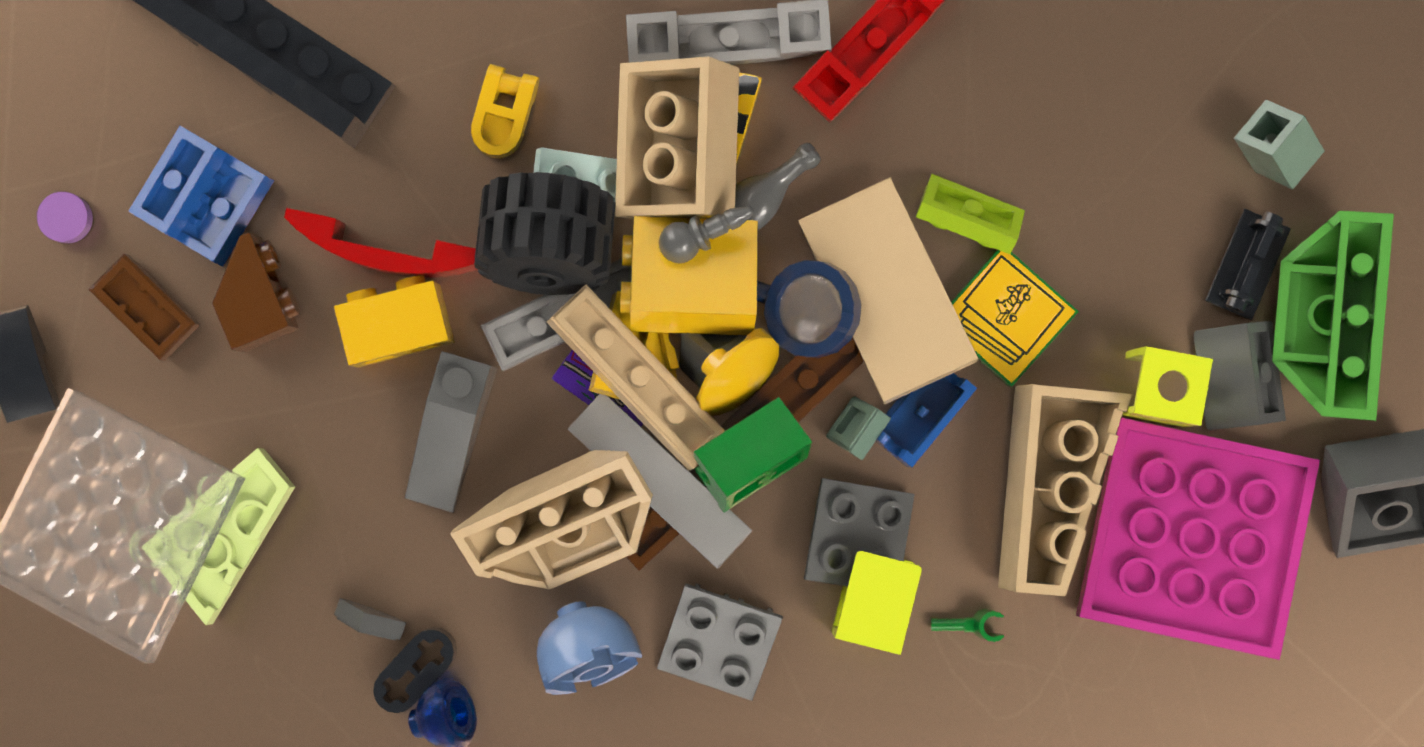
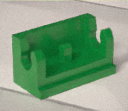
[693,397,812,513]

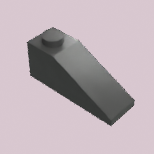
[405,351,498,513]

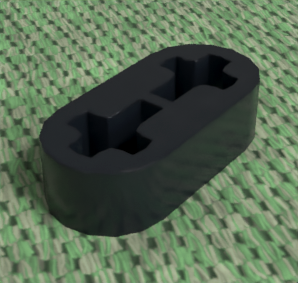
[373,627,457,713]

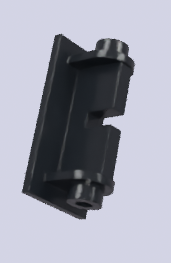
[1205,209,1291,321]

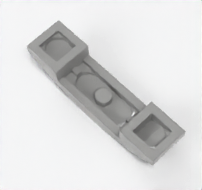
[626,0,832,65]

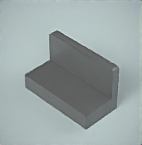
[1194,321,1286,430]

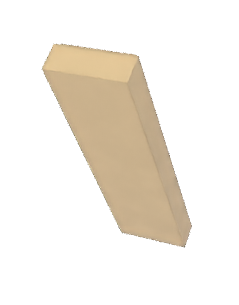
[546,284,725,471]

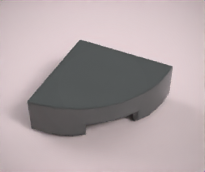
[334,598,406,641]

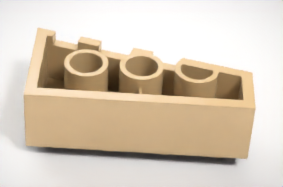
[998,384,1132,596]

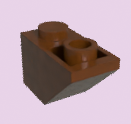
[212,232,300,352]

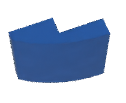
[128,126,274,267]

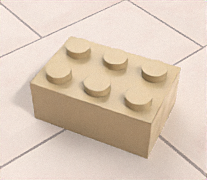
[615,56,739,220]

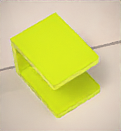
[1122,346,1213,427]
[831,551,922,655]

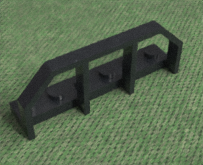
[132,0,396,149]

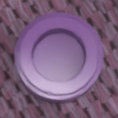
[37,192,93,244]

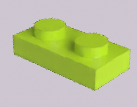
[916,174,1025,254]

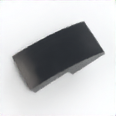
[0,305,60,423]

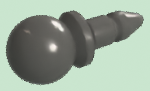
[659,206,754,263]

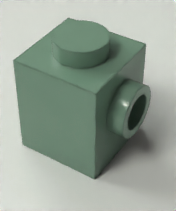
[1234,100,1325,190]

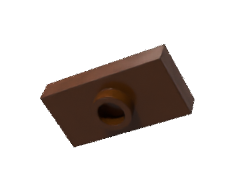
[88,254,200,361]

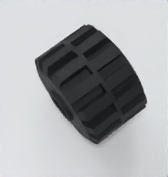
[474,172,616,295]

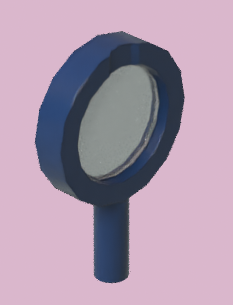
[757,260,862,358]

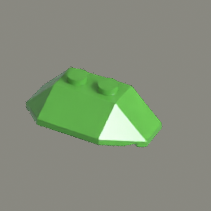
[1272,211,1394,421]

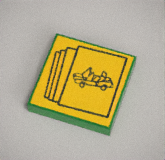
[951,250,1079,387]

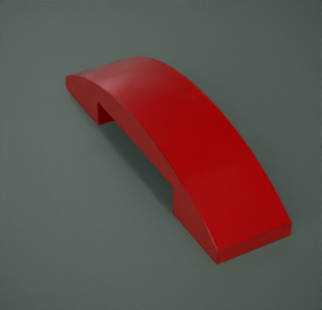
[793,0,946,123]
[284,208,478,278]

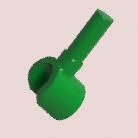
[931,609,1004,642]

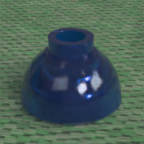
[408,678,477,747]

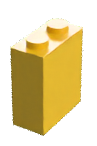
[620,216,758,335]

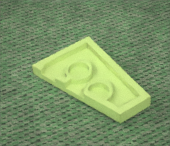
[143,448,295,625]

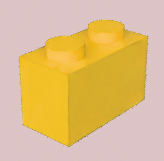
[334,275,455,367]

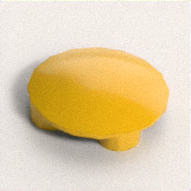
[696,328,779,415]

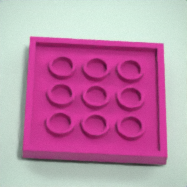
[1076,418,1320,660]

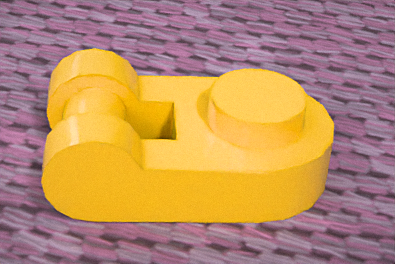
[471,64,540,158]

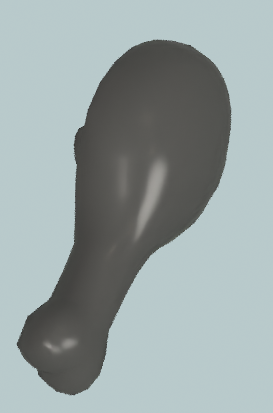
[735,143,821,231]

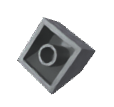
[1321,429,1424,558]

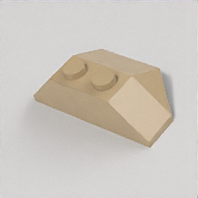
[450,450,653,589]

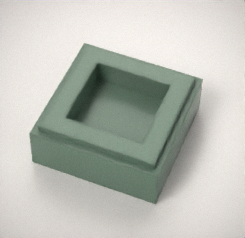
[826,396,891,460]

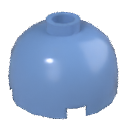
[536,601,642,695]

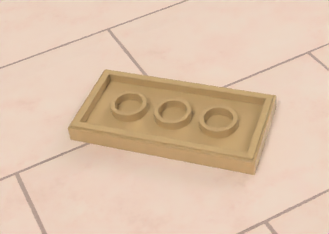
[798,177,978,405]

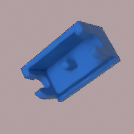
[875,373,977,468]

